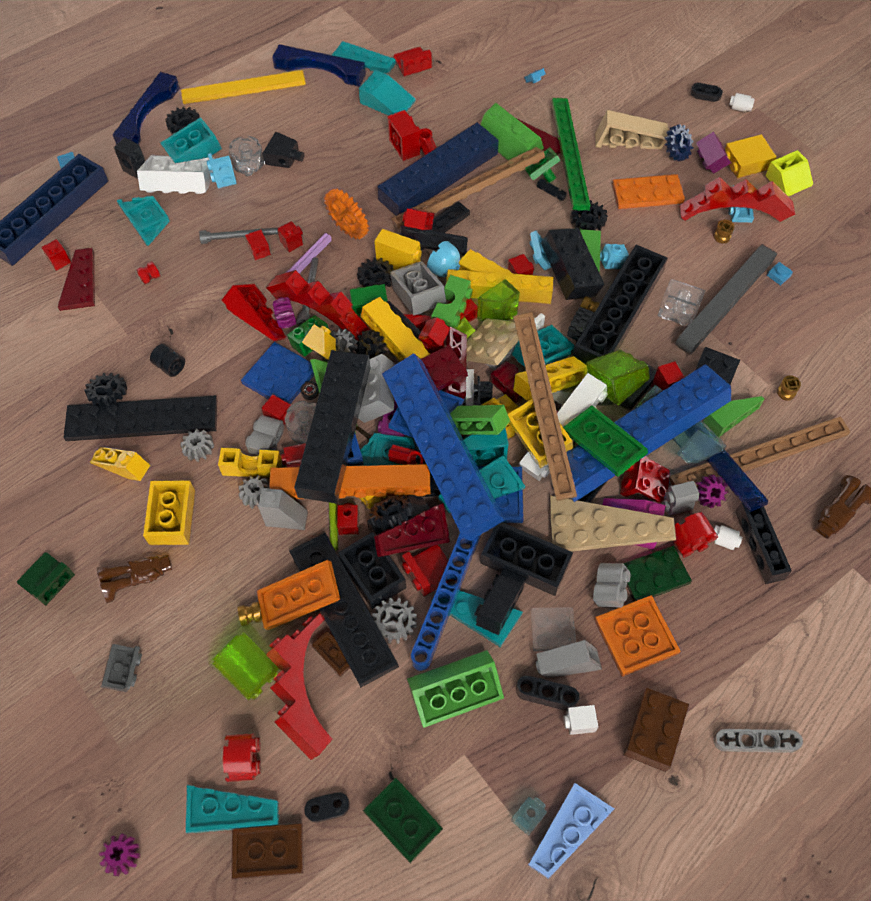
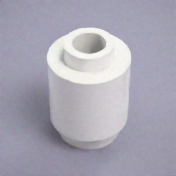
[729,93,755,112]
[714,525,743,550]

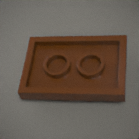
[232,824,303,880]

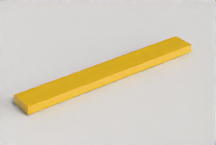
[181,70,306,104]

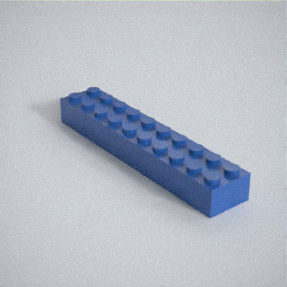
[382,353,505,541]
[567,364,731,502]

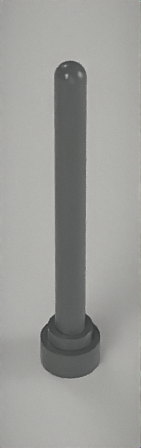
[199,227,279,244]
[296,257,319,326]

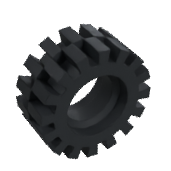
[567,307,594,341]

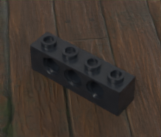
[735,498,792,584]

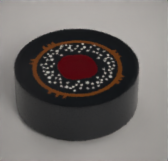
[300,381,319,400]

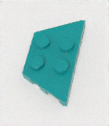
[117,196,170,246]
[360,433,420,466]

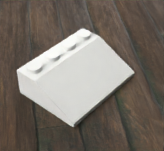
[137,155,215,194]

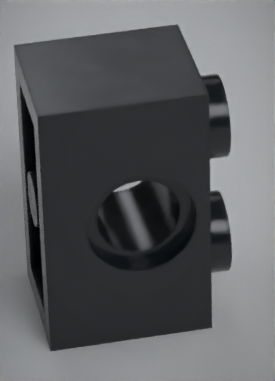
[114,137,145,179]

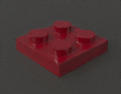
[421,345,468,391]

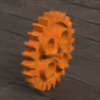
[324,188,369,240]

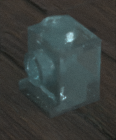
[511,797,547,836]

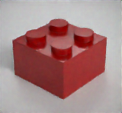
[388,110,421,161]

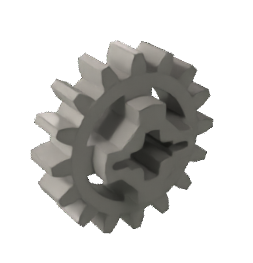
[372,598,417,644]

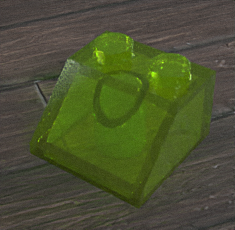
[477,279,520,321]

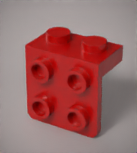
[393,47,432,76]
[620,456,670,504]
[401,545,452,597]

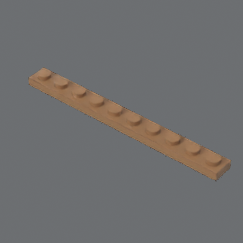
[391,147,545,229]
[513,312,577,501]
[669,416,851,488]

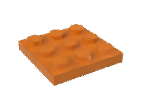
[594,595,681,677]

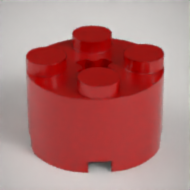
[673,512,718,558]
[223,733,261,782]

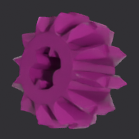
[273,297,296,328]
[696,474,729,508]
[99,834,141,877]

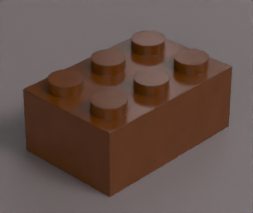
[623,688,689,772]

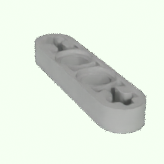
[714,729,803,753]

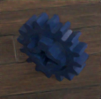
[665,124,694,162]

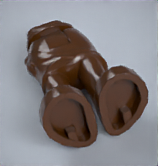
[815,475,871,539]
[97,555,172,603]

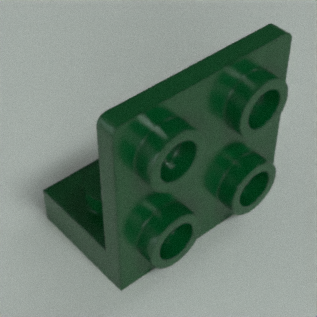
[17,552,75,606]

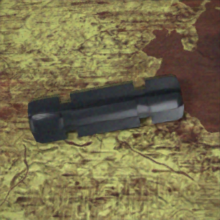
[537,179,567,201]

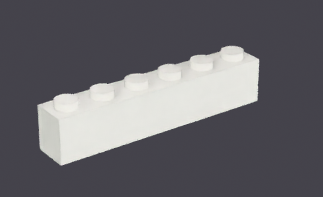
[519,373,608,481]

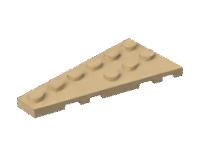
[550,496,676,551]

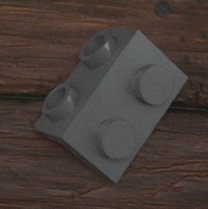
[101,644,142,692]

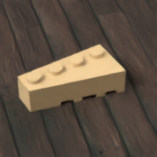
[595,110,668,149]

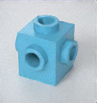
[600,244,629,269]

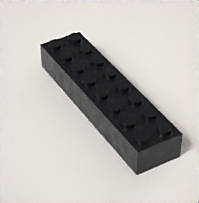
[573,244,668,373]
[294,350,371,504]

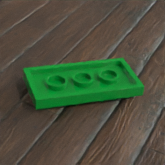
[563,405,648,477]

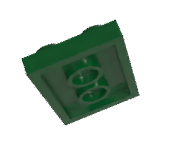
[624,545,692,602]
[363,778,443,864]

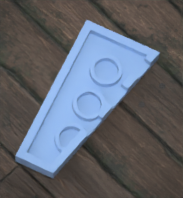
[528,783,614,879]

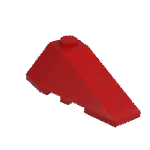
[222,284,286,341]

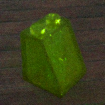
[586,349,650,406]
[208,632,279,701]

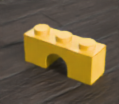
[218,448,282,478]

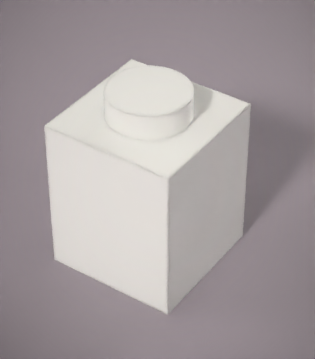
[563,705,598,735]

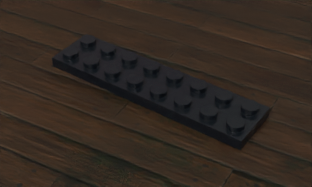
[63,395,218,441]
[289,533,399,688]

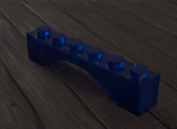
[272,44,366,87]
[112,72,180,145]

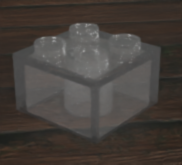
[658,279,706,326]

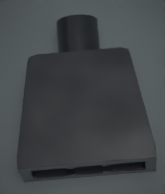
[263,131,305,168]

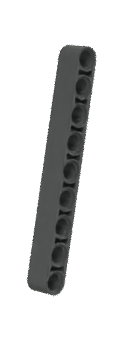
[675,244,777,354]

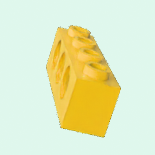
[514,356,588,401]

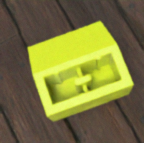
[766,150,813,196]

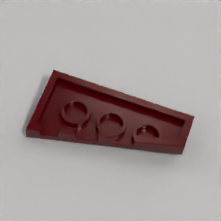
[57,248,95,311]
[374,503,450,557]

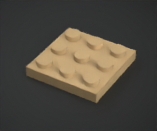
[467,318,519,366]

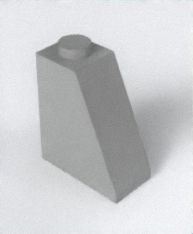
[258,488,308,530]
[536,640,602,678]

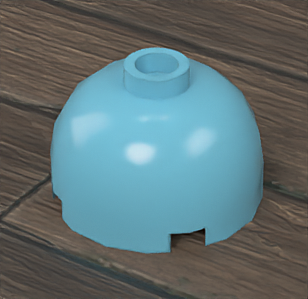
[427,241,460,277]

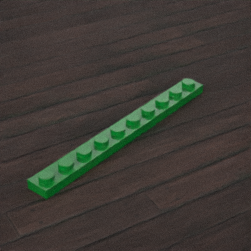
[551,98,590,210]

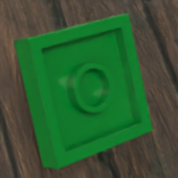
[525,147,561,183]

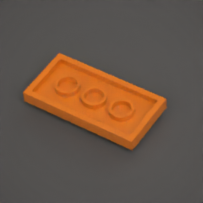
[612,174,685,209]
[257,560,340,630]

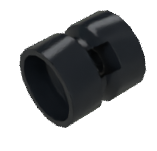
[150,344,186,377]

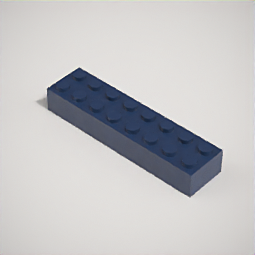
[377,122,499,216]
[0,154,108,266]

